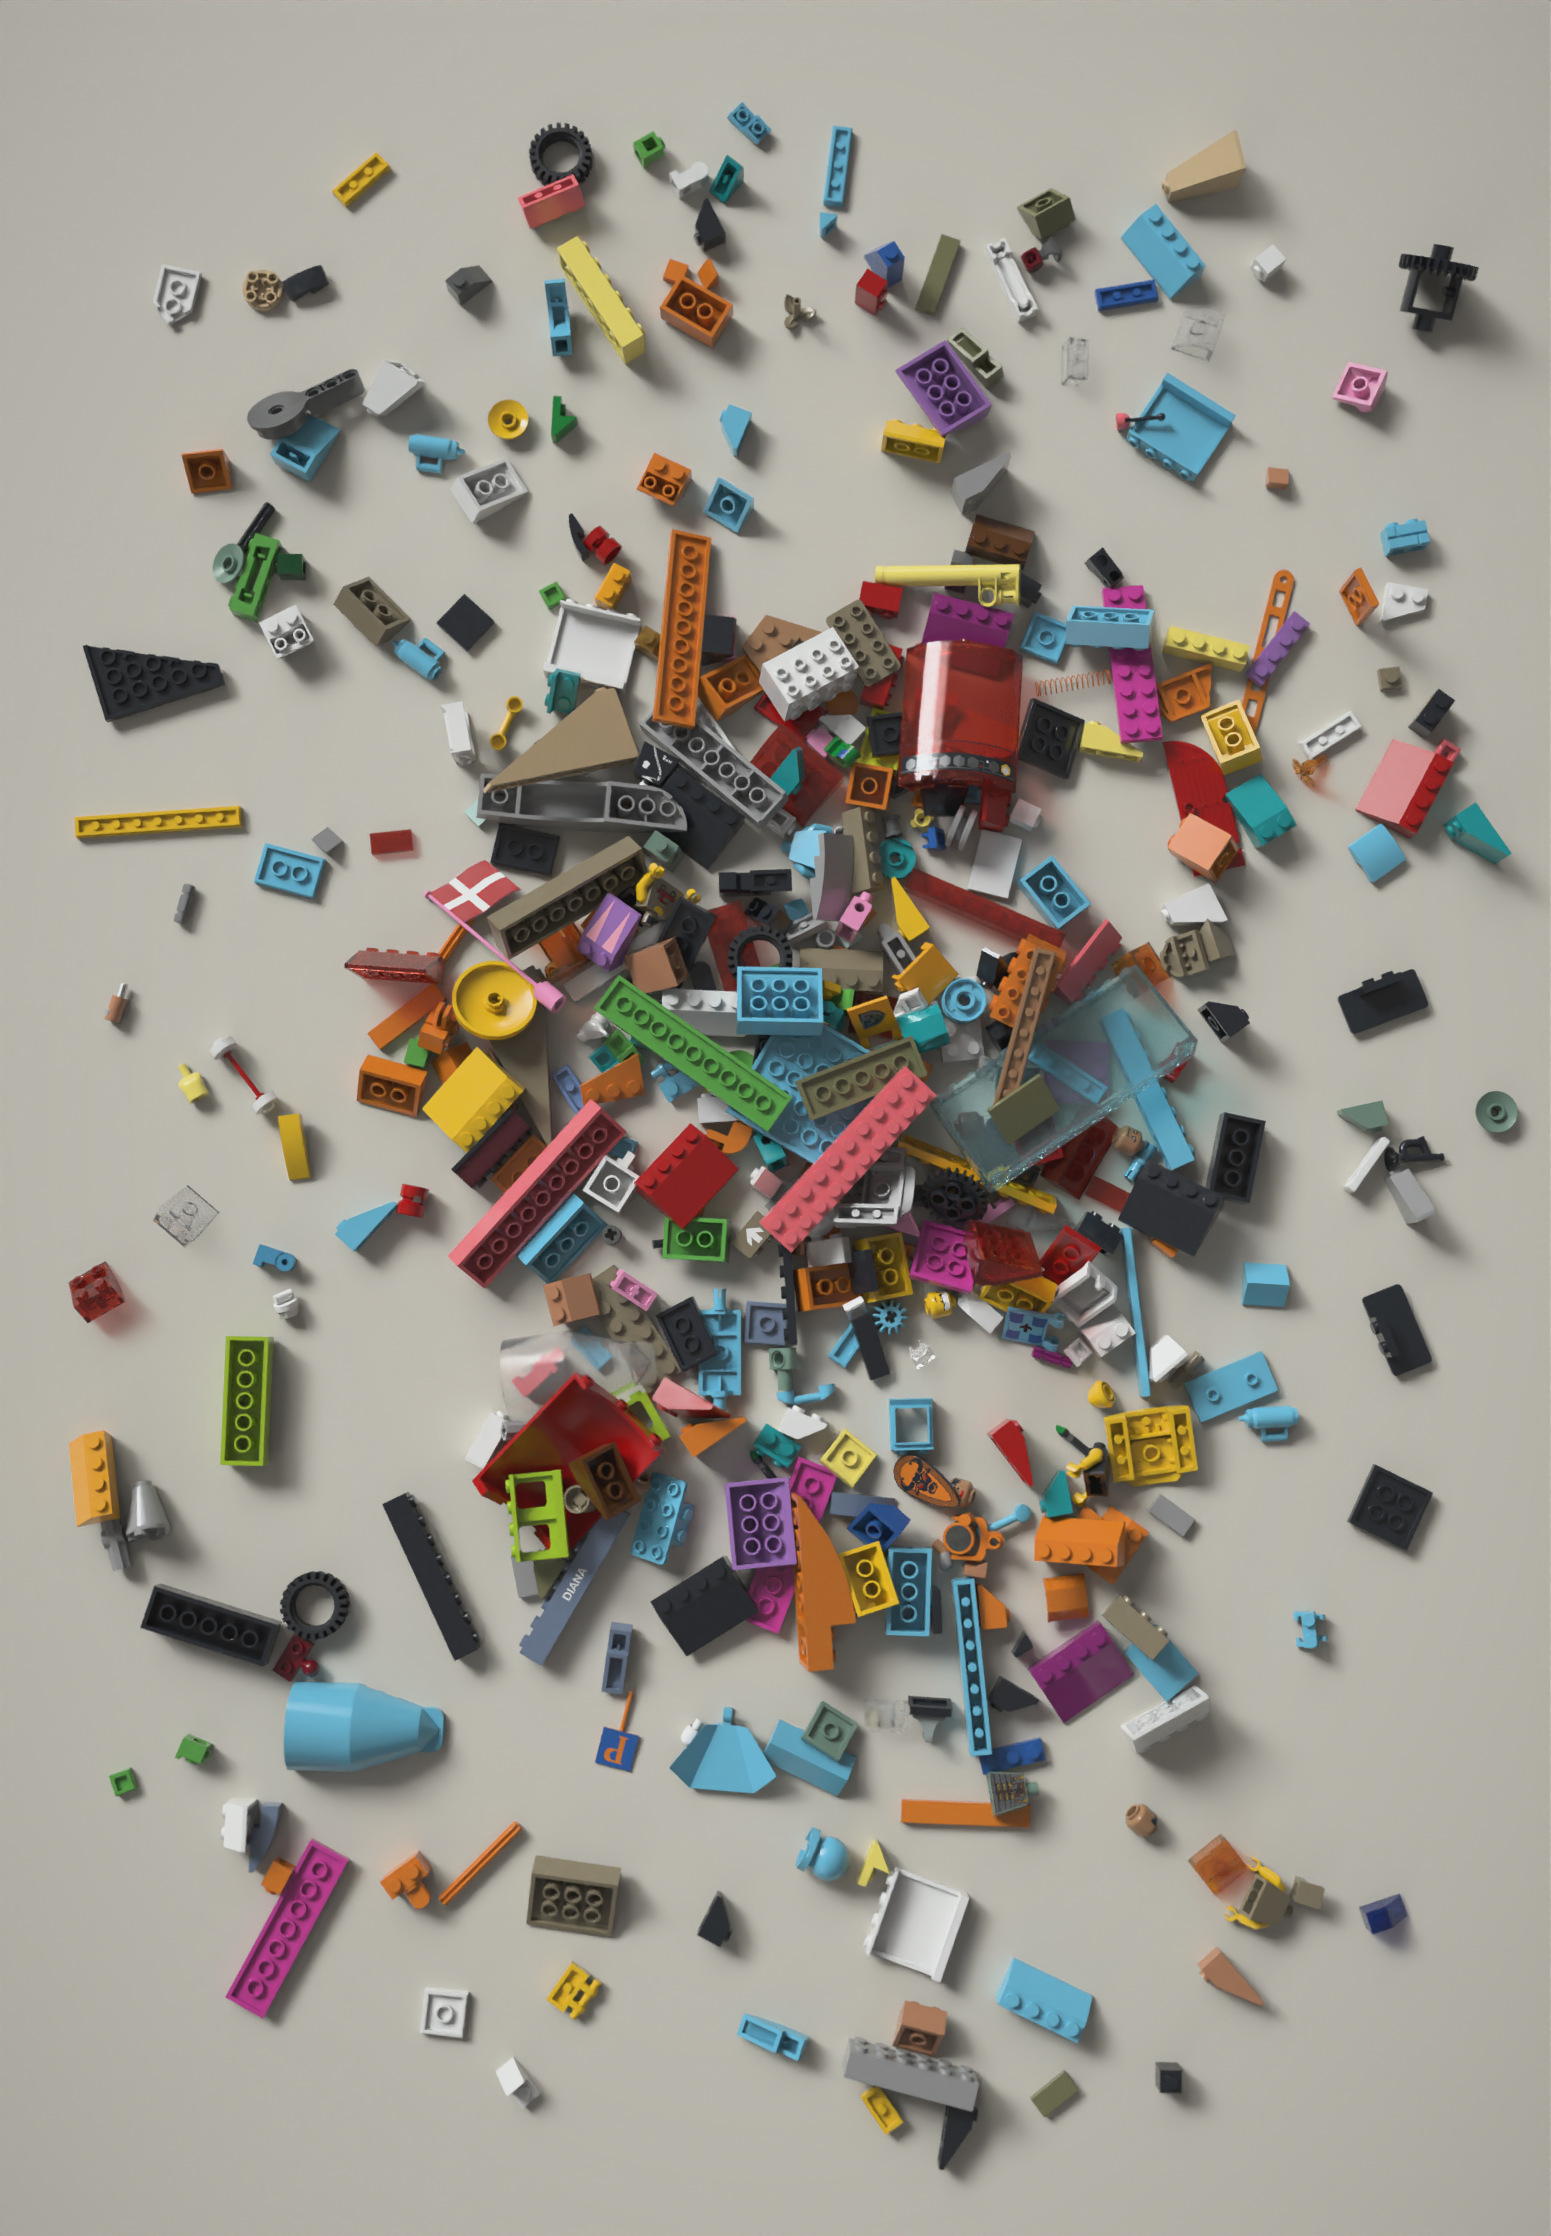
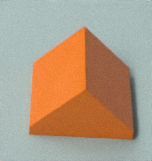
[181,449,232,494]
[431,1042,472,1084]

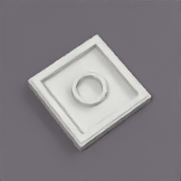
[420,1987,469,2038]

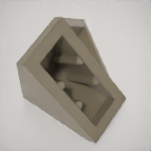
[1199,918,1236,964]

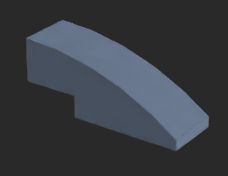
[830,1491,895,1517]
[601,1622,633,1695]
[249,1802,283,1873]

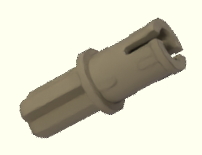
[1168,1351,1205,1389]

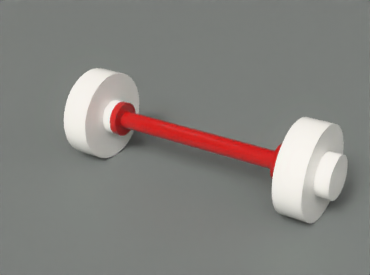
[209,1036,279,1115]

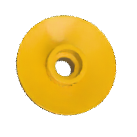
[488,399,529,440]

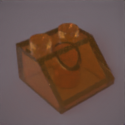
[1111,942,1171,999]
[1187,1834,1248,1896]

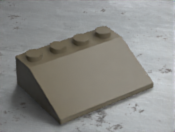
[526,1855,621,1937]

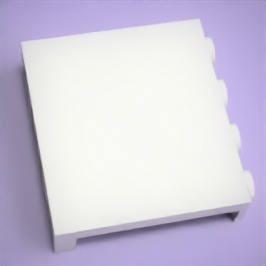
[543,599,641,695]
[863,1866,969,1982]

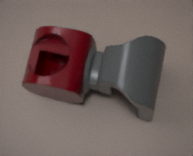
[1021,237,1062,273]

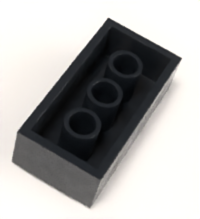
[1205,1112,1266,1205]

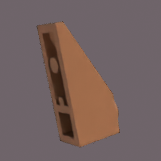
[1198,1947,1264,2006]

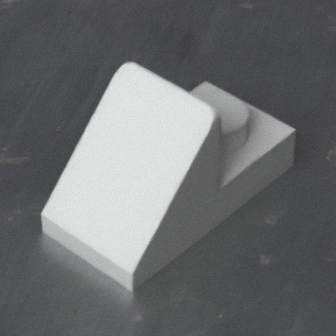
[496,2057,540,2109]

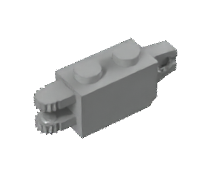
[877,923,916,975]

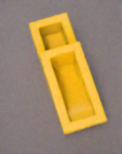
[278,1113,311,1180]

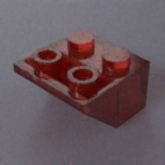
[68,1261,125,1323]

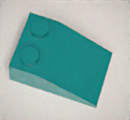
[1225,773,1297,848]
[1443,802,1512,864]

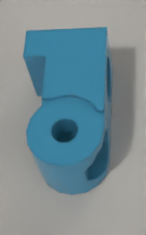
[253,1244,297,1272]

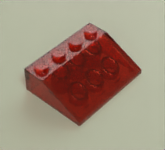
[750,723,844,828]
[344,948,446,985]
[963,1220,1043,1286]

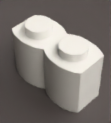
[805,1233,852,1268]

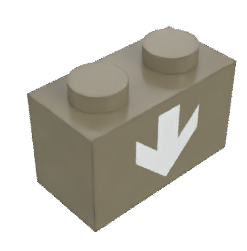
[730,1211,774,1260]

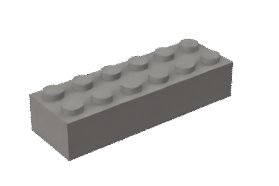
[843,2037,979,2112]

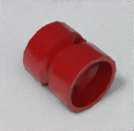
[583,526,622,565]
[396,1184,429,1218]

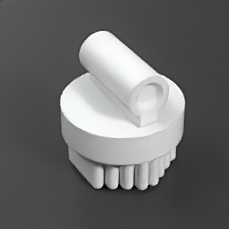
[273,1289,299,1319]

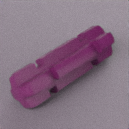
[1031,1346,1073,1369]

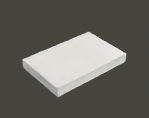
[967,829,1022,900]

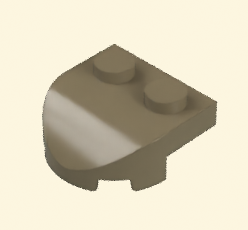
[1160,929,1210,977]

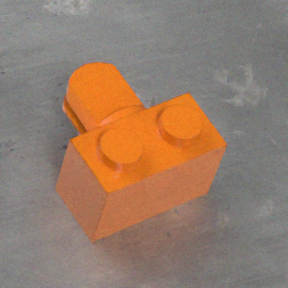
[417,1001,460,1054]
[380,1851,431,1909]

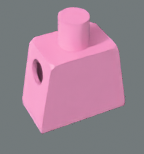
[835,892,873,944]

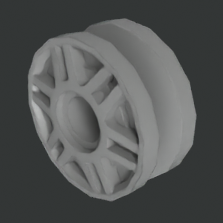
[945,804,978,852]

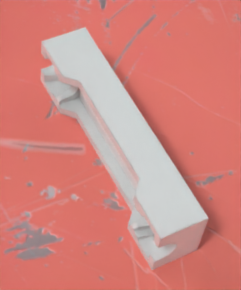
[985,238,1038,323]

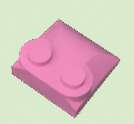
[1332,362,1388,413]

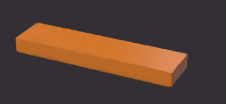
[367,983,447,1050]

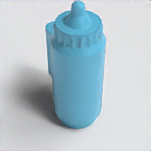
[408,434,465,474]
[392,637,445,681]
[1238,1406,1298,1442]

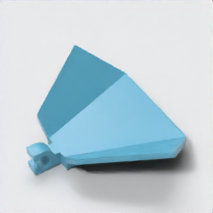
[669,1707,777,1793]

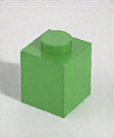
[404,1036,432,1070]

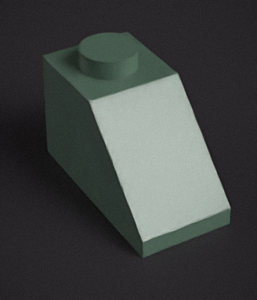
[1337,1100,1388,1133]

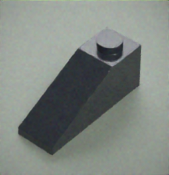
[937,2104,978,2170]

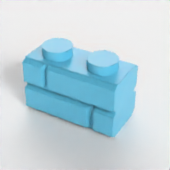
[1380,519,1430,556]

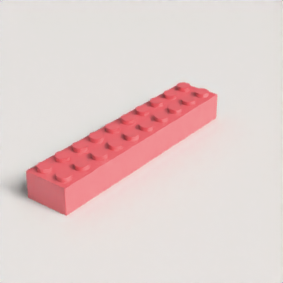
[759,1066,937,1252]
[448,1099,627,1289]

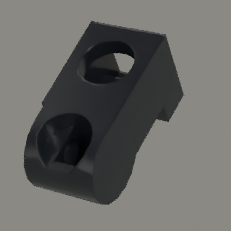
[1084,547,1124,589]

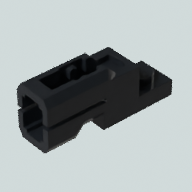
[718,869,792,897]

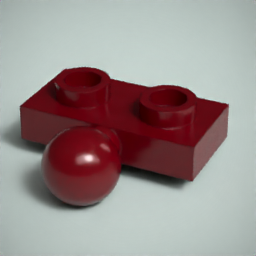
[272,1635,320,1682]

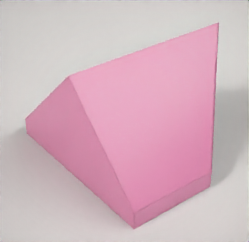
[878,1212,920,1238]

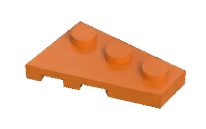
[579,1053,645,1106]

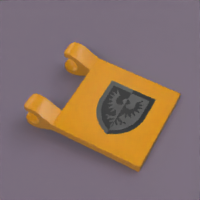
[847,995,903,1049]

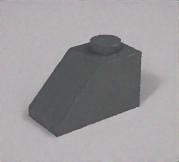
[445,265,492,306]

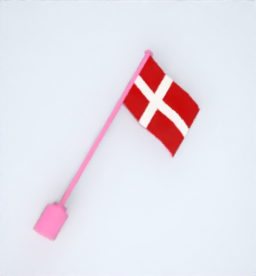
[424,860,567,1013]

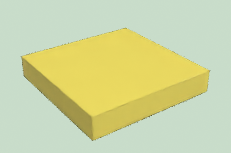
[819,1429,878,1489]

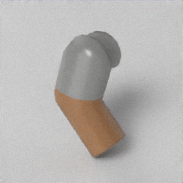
[931,1538,953,1571]

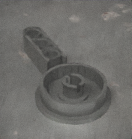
[247,369,365,440]

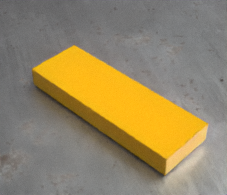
[332,152,391,208]

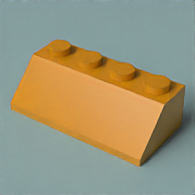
[69,1430,120,1527]

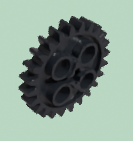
[921,1167,990,1228]

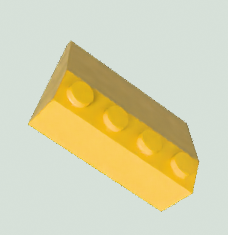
[422,1046,525,1153]

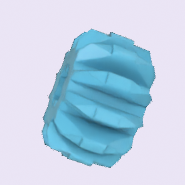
[872,1299,908,1335]

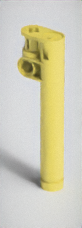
[875,564,1021,607]

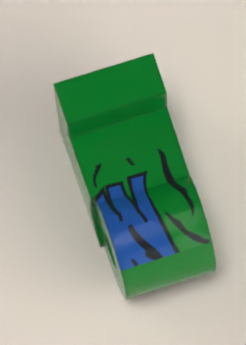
[823,737,861,769]

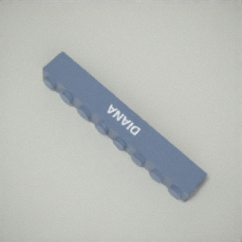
[519,1511,630,1666]

